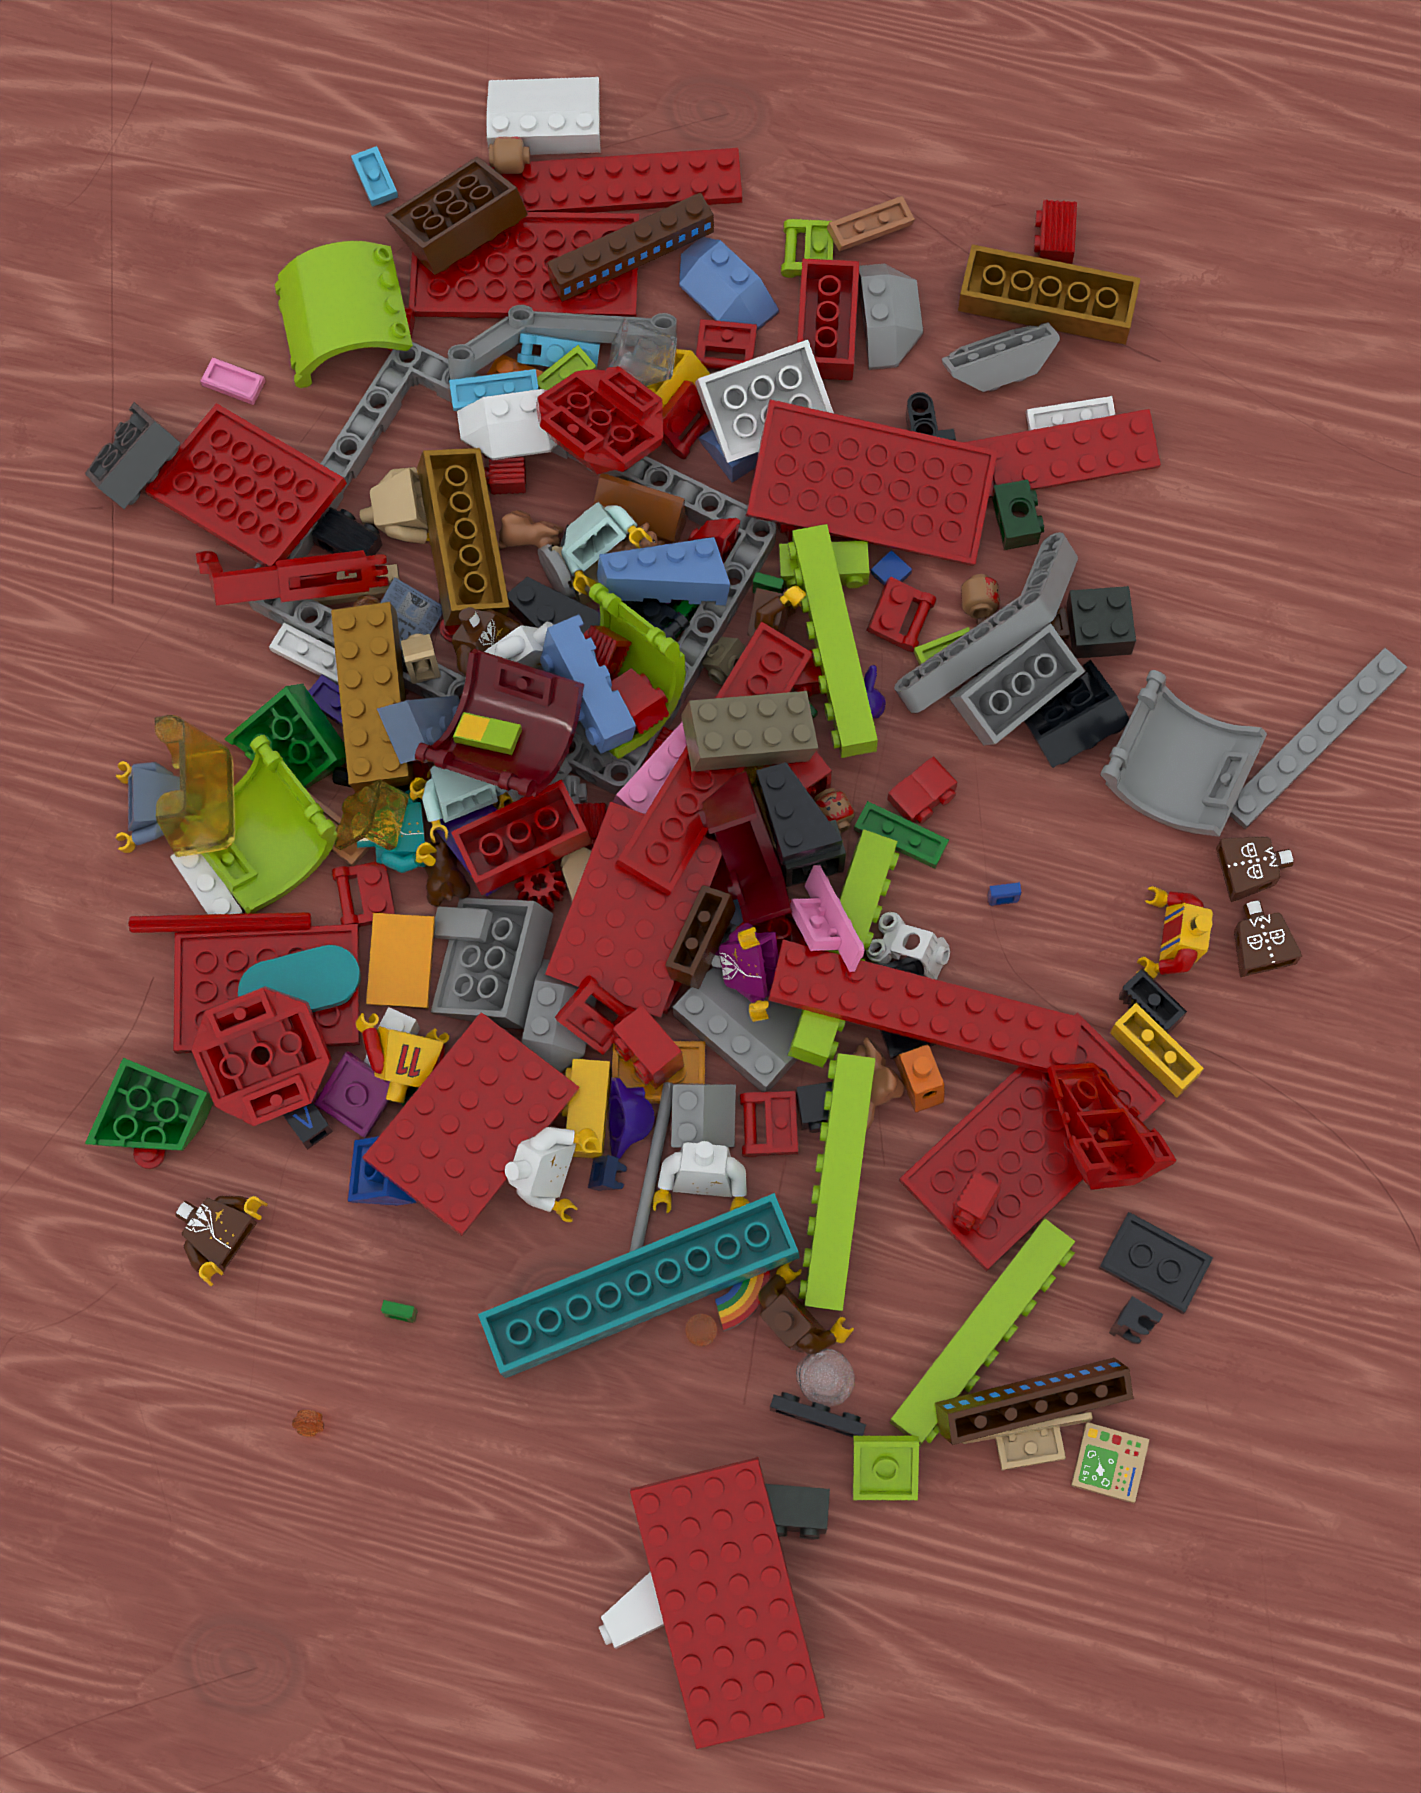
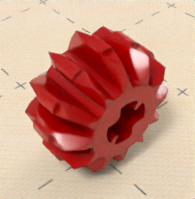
[514,863,567,910]

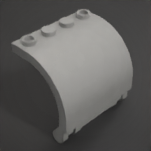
[1100,670,1267,837]

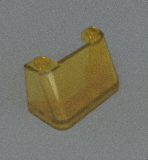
[155,715,235,857]

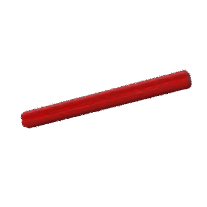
[128,912,312,933]

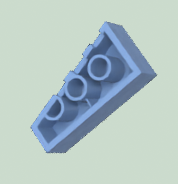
[597,537,730,606]
[540,614,636,754]

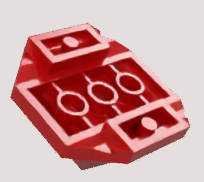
[536,366,663,475]
[191,986,332,1126]

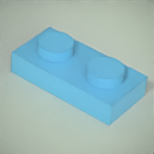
[351,146,398,207]

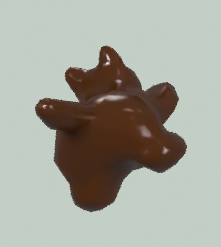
[423,842,471,906]

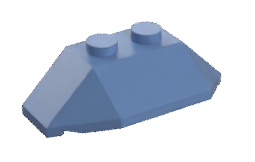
[679,237,779,330]

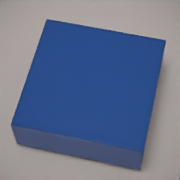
[870,550,912,585]
[987,882,1022,906]

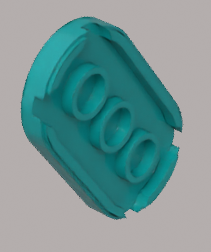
[238,945,361,1013]

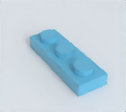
[449,369,538,411]

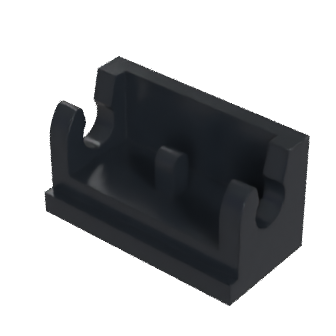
[1109,1296,1163,1344]

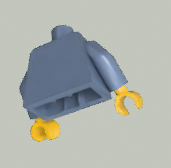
[116,761,199,853]

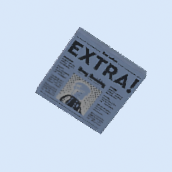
[380,577,443,644]

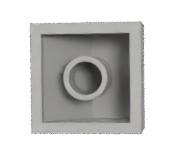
[671,1083,736,1147]

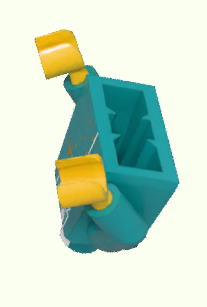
[356,777,437,873]

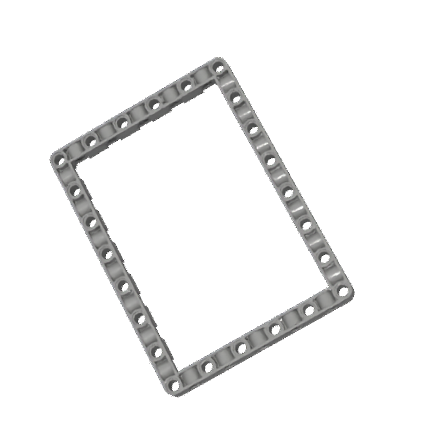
[248,342,776,795]

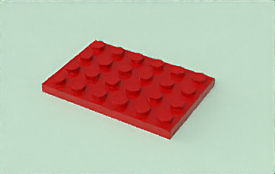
[145,403,347,567]
[545,801,722,1018]
[173,924,360,1054]
[362,1012,580,1236]

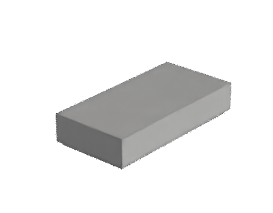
[434,906,493,942]

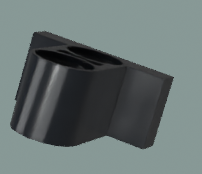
[906,392,956,441]

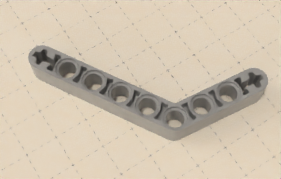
[894,532,1078,713]

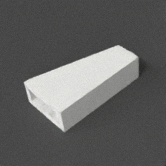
[598,1572,664,1649]

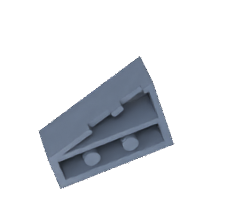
[377,695,460,764]

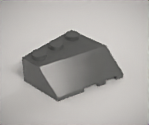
[85,402,180,509]

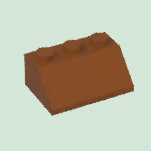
[593,473,686,545]

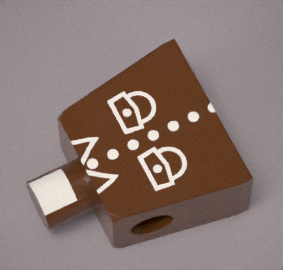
[1216,837,1293,902]
[1234,901,1302,978]

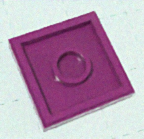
[314,1051,390,1138]

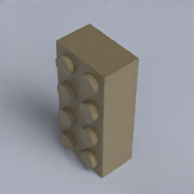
[681,691,818,772]

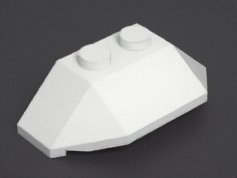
[457,389,558,460]

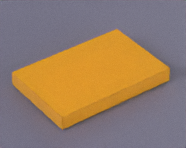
[366,913,435,1009]
[612,1041,705,1104]

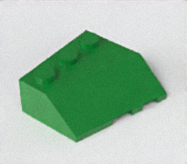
[224,684,346,789]
[85,1058,213,1151]

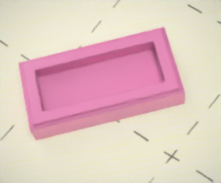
[200,357,266,405]

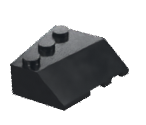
[1024,659,1129,768]

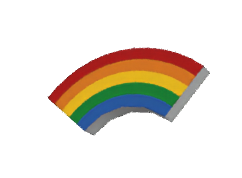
[715,1270,770,1332]

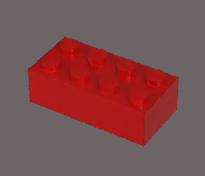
[797,258,859,380]
[451,779,592,895]

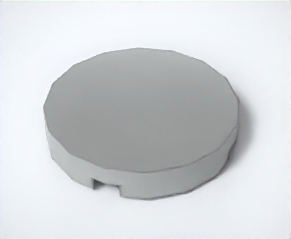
[538,544,576,598]

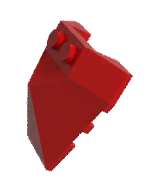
[1047,1062,1177,1190]

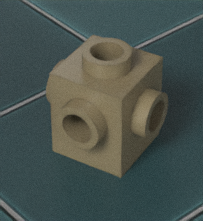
[701,637,746,685]

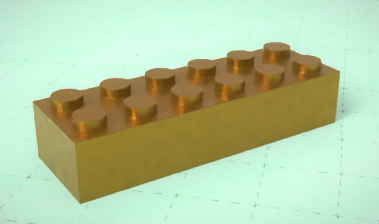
[958,244,1141,345]
[417,448,509,626]
[331,602,414,792]

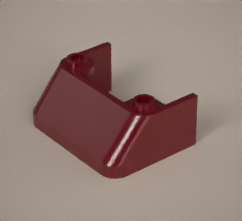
[699,771,792,925]

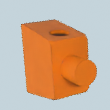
[894,1045,944,1113]

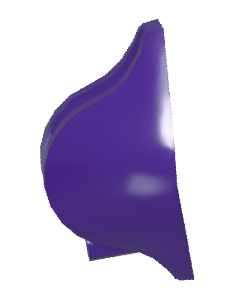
[609,1077,655,1159]

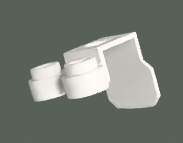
[866,912,950,980]

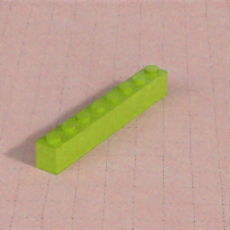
[788,524,878,758]
[787,829,899,1068]
[798,1053,876,1311]
[889,1218,1075,1446]

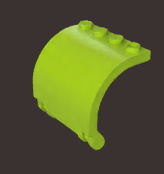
[274,241,413,388]
[589,583,686,759]
[180,735,338,914]

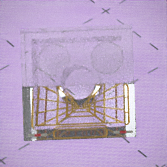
[608,318,677,386]

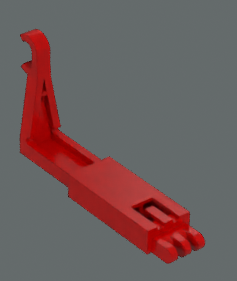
[196,550,389,606]

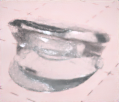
[796,1349,855,1407]

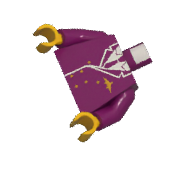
[711,923,778,1022]

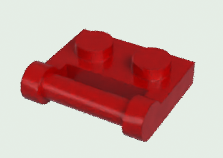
[696,319,757,370]
[662,380,710,459]
[866,576,937,652]
[332,861,396,927]
[555,975,636,1055]
[740,1091,798,1157]

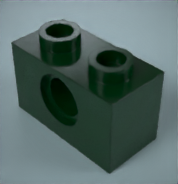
[992,479,1044,550]

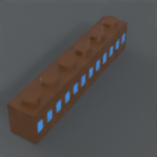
[547,192,714,302]
[935,1358,1134,1445]

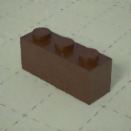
[665,885,736,989]

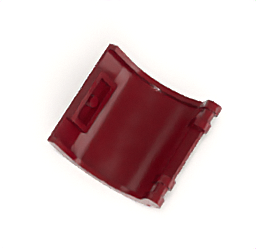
[415,649,584,798]

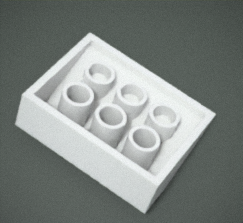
[487,77,601,155]
[695,340,834,463]

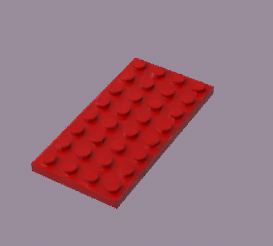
[409,212,640,318]
[746,399,998,566]
[899,1012,1166,1271]
[630,1457,825,1749]

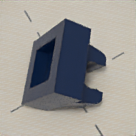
[588,1155,627,1191]

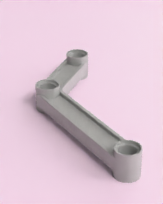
[448,305,677,380]

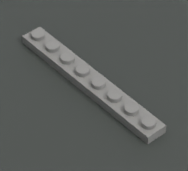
[1229,648,1407,829]

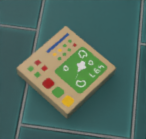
[1071,1422,1150,1504]

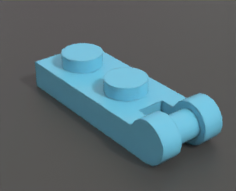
[517,333,600,367]

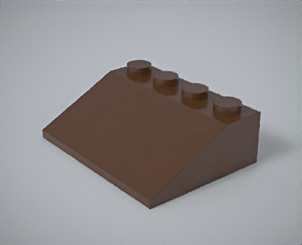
[385,157,528,275]

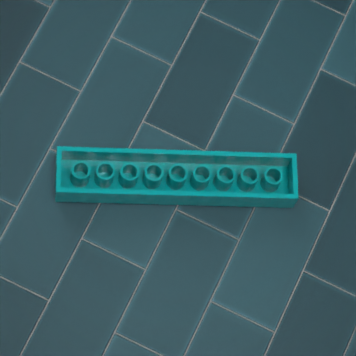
[478,1193,800,1379]

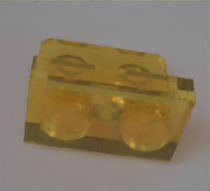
[334,779,409,851]

